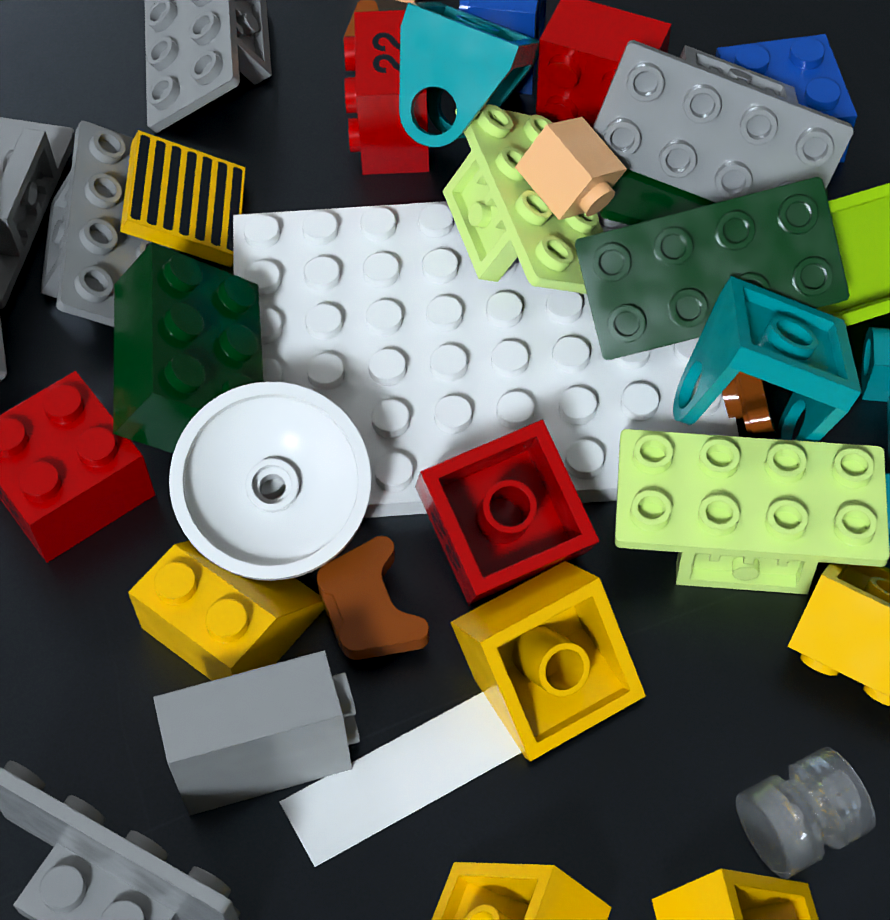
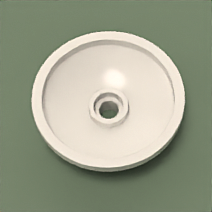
[169,381,371,581]

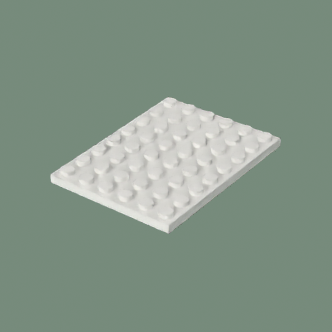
[233,201,739,518]

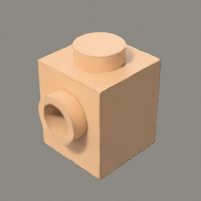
[515,117,627,220]

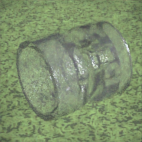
[735,747,876,879]

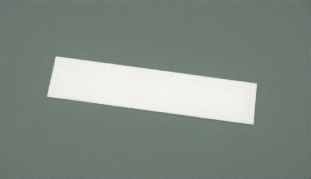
[279,692,522,867]

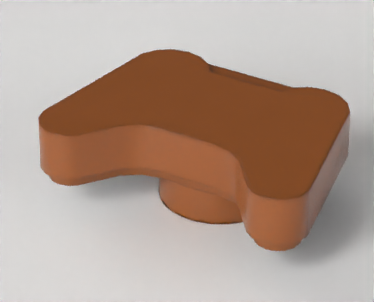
[722,372,777,439]
[317,535,429,660]

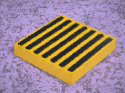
[120,130,246,267]

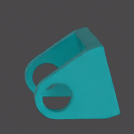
[399,2,539,147]
[673,276,862,442]

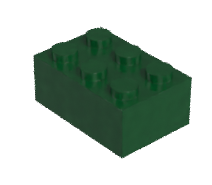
[113,242,264,453]

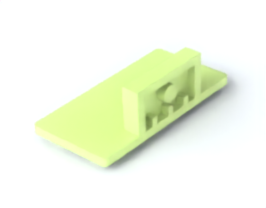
[442,104,604,294]
[615,429,890,595]

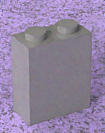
[153,650,360,815]

